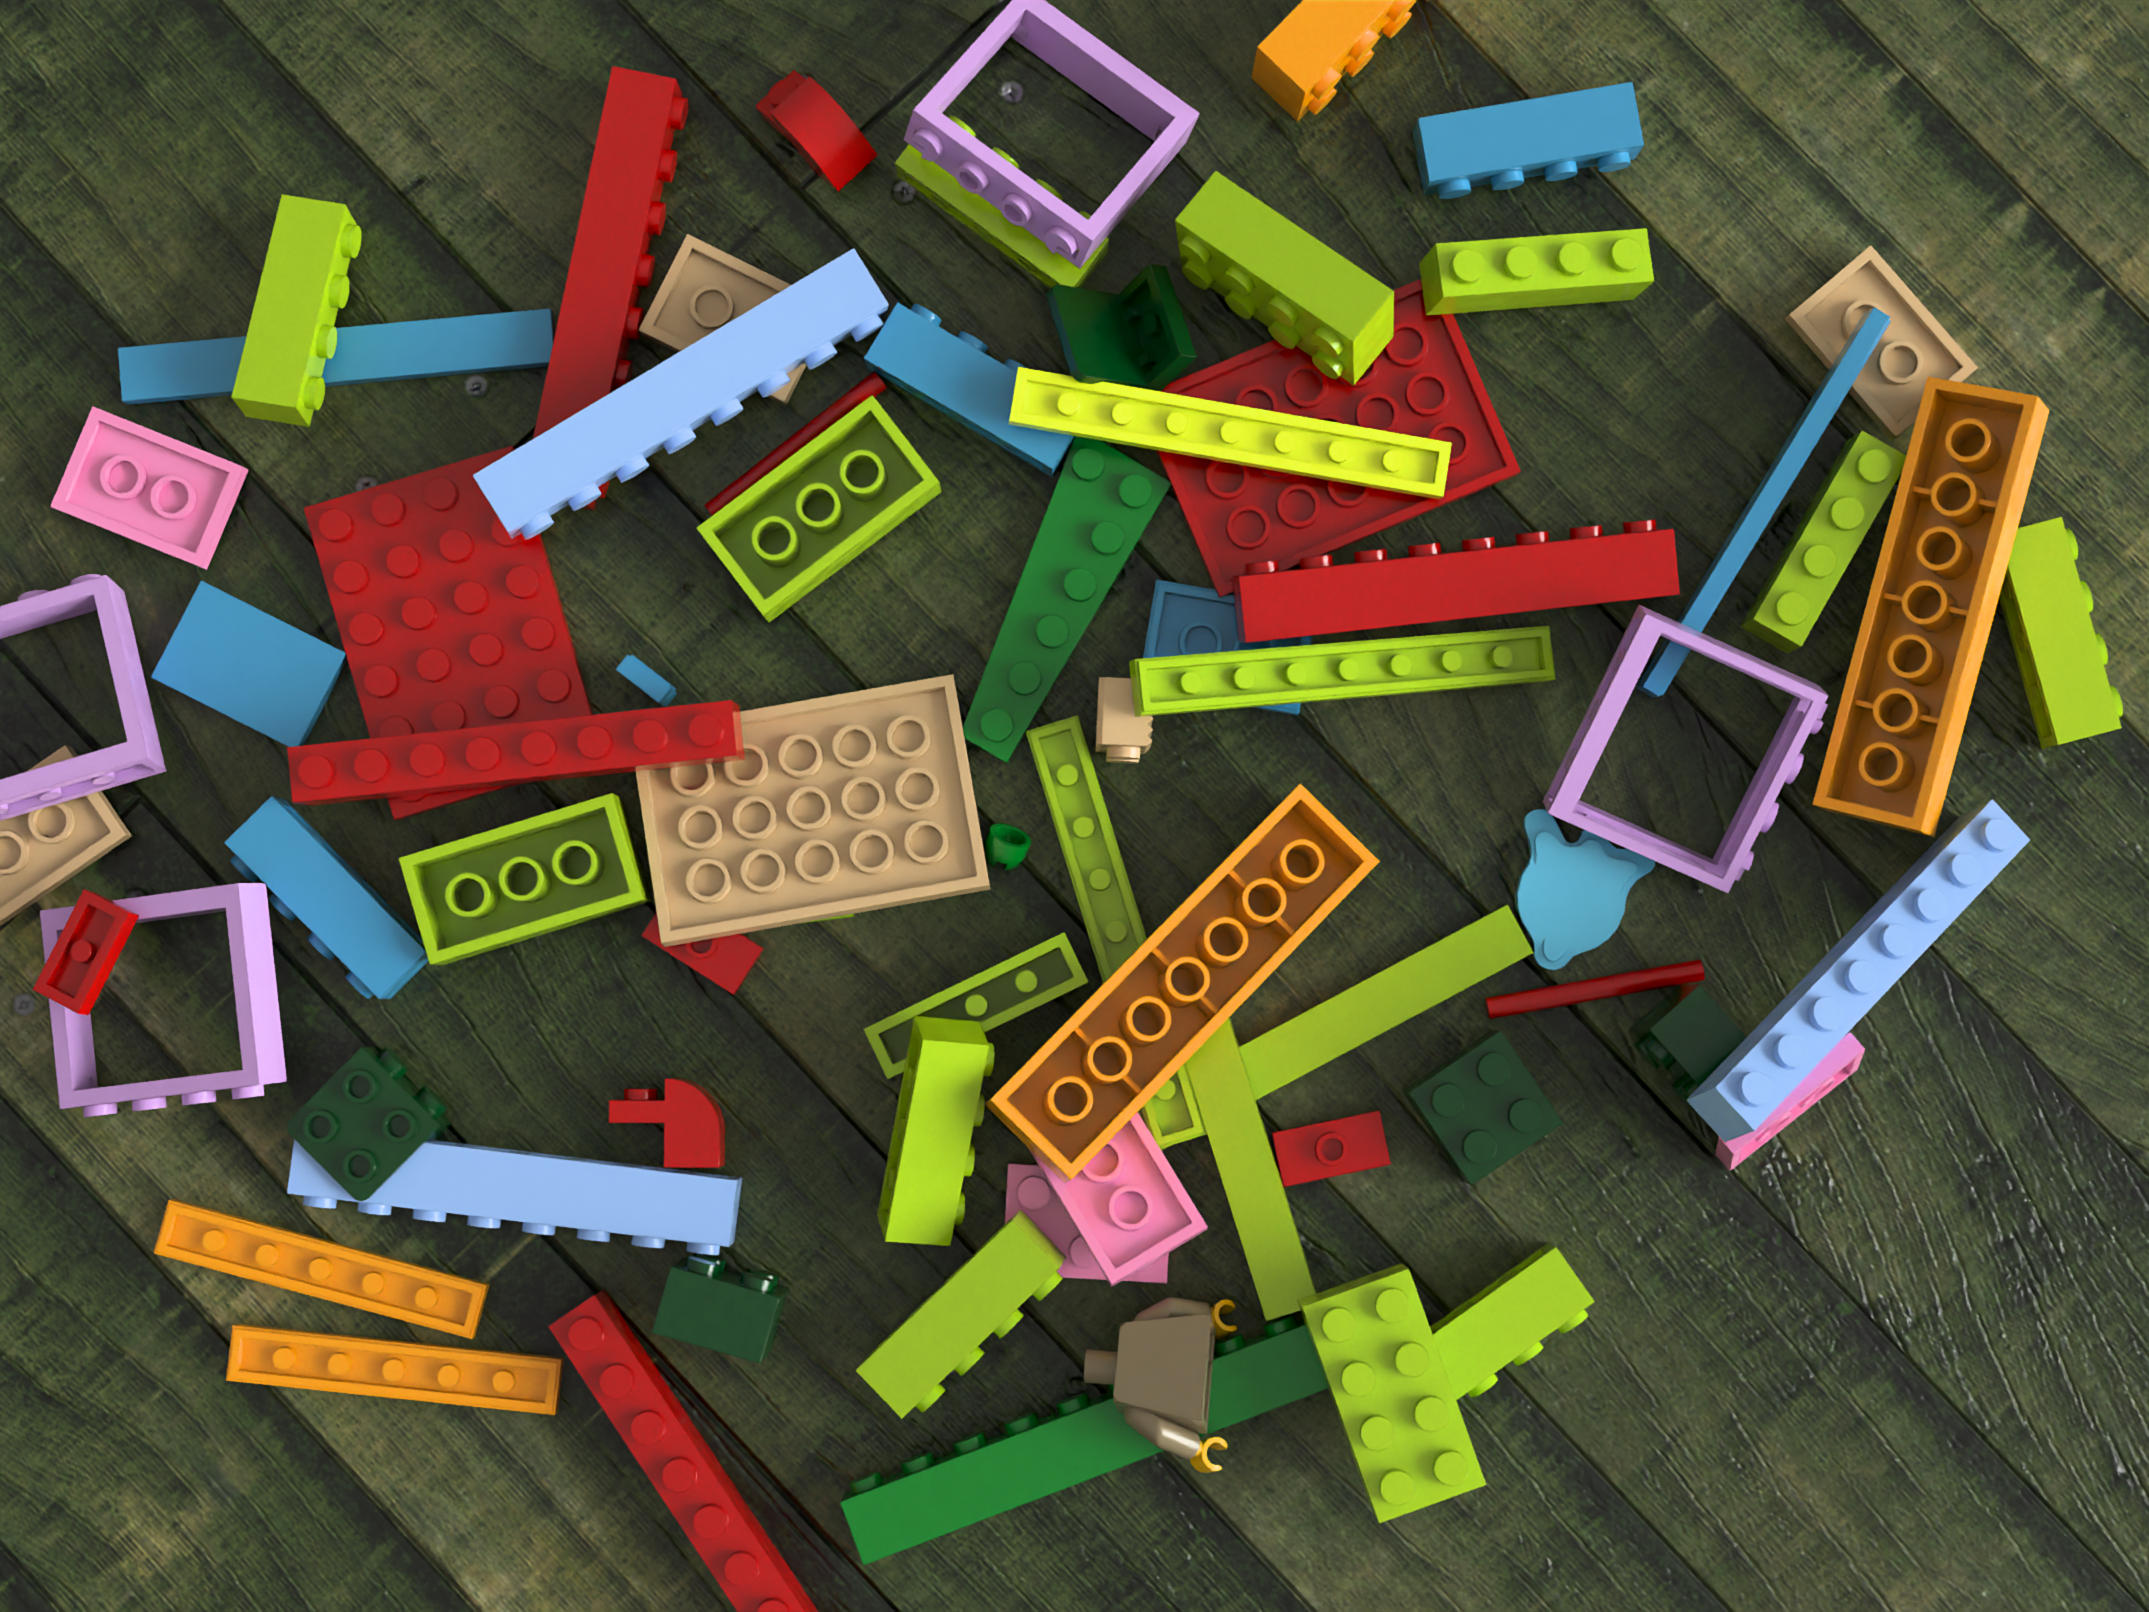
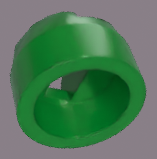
[984,823,1031,871]

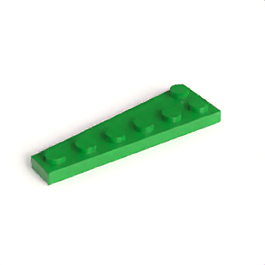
[963,436,1171,764]

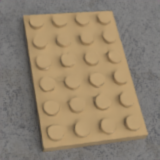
[636,674,991,947]

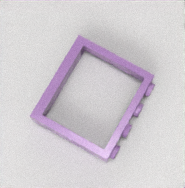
[904,0,1200,269]
[0,574,166,821]
[1543,605,1828,893]
[40,883,287,1117]

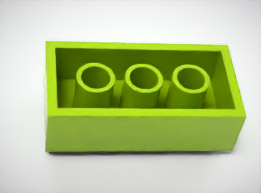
[1175,171,1394,386]
[697,395,942,623]
[398,793,652,965]
[1297,1263,1486,1523]

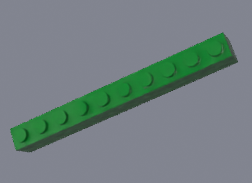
[840,1314,1328,1566]

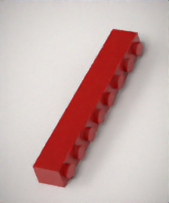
[533,66,688,511]
[1232,519,1680,643]
[287,700,745,806]
[548,1289,818,1612]

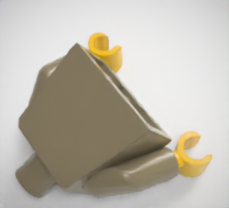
[1084,1297,1237,1473]

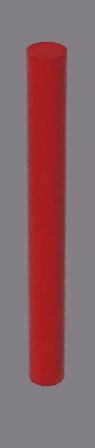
[704,371,887,516]
[1485,959,1705,1019]

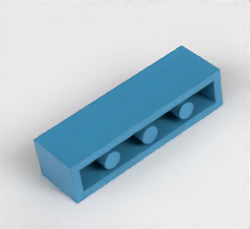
[1412,82,1644,199]
[864,302,1075,478]
[224,796,428,999]

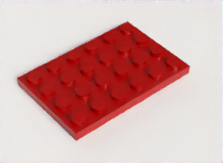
[1155,279,1521,598]
[304,446,594,821]

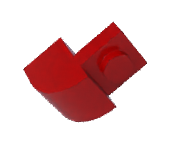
[755,70,878,192]
[609,1077,725,1168]

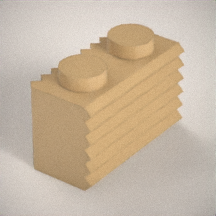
[1095,677,1153,764]

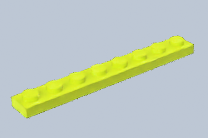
[1008,367,1452,500]

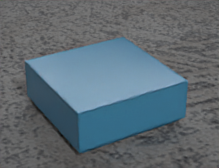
[616,654,677,707]

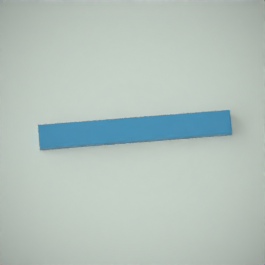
[1636,307,1891,697]
[118,309,555,405]

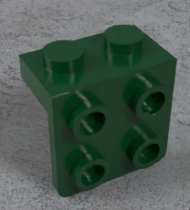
[1047,263,1197,392]
[287,1047,452,1201]

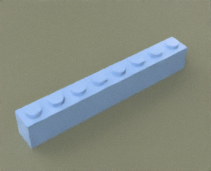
[473,248,889,540]
[1686,799,2030,1142]
[287,1139,742,1255]

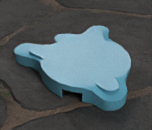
[1515,809,1655,970]

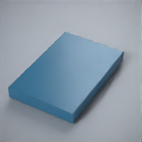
[151,580,348,747]
[1143,580,1312,716]

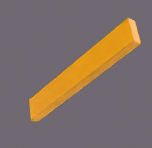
[154,1199,490,1339]
[226,1323,564,1415]

